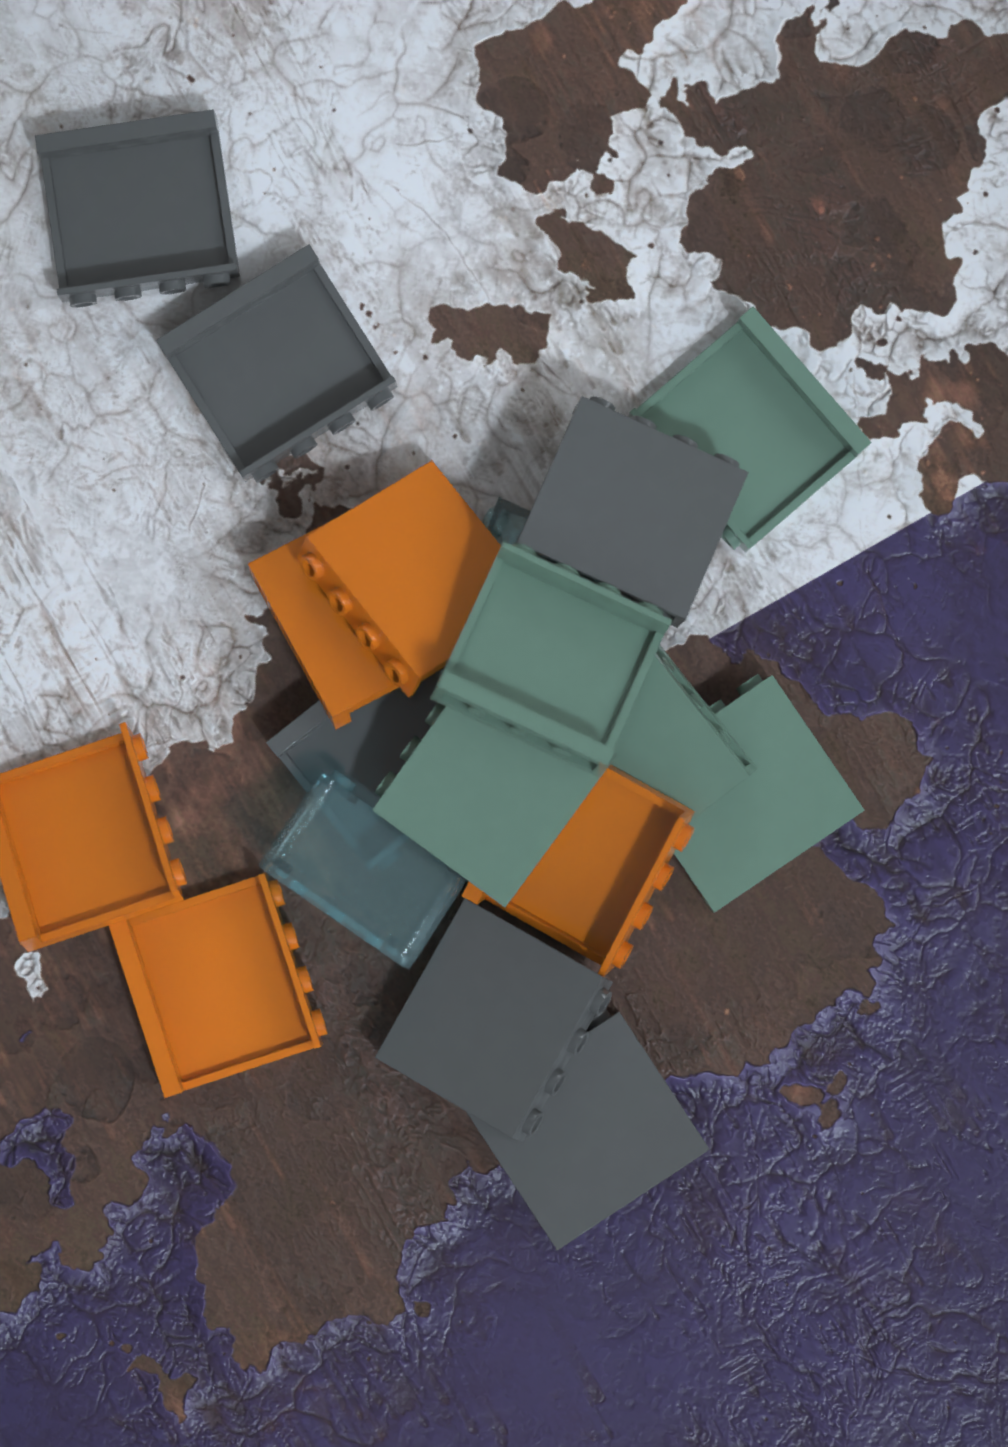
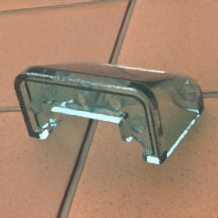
[258,769,468,969]

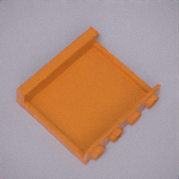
[297,460,501,697]
[248,518,400,730]
[0,722,187,952]
[462,764,695,977]
[109,873,328,1098]

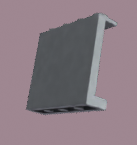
[35,109,240,308]
[156,244,397,483]
[515,396,749,628]
[266,670,442,872]
[375,898,613,1142]
[467,1009,710,1250]

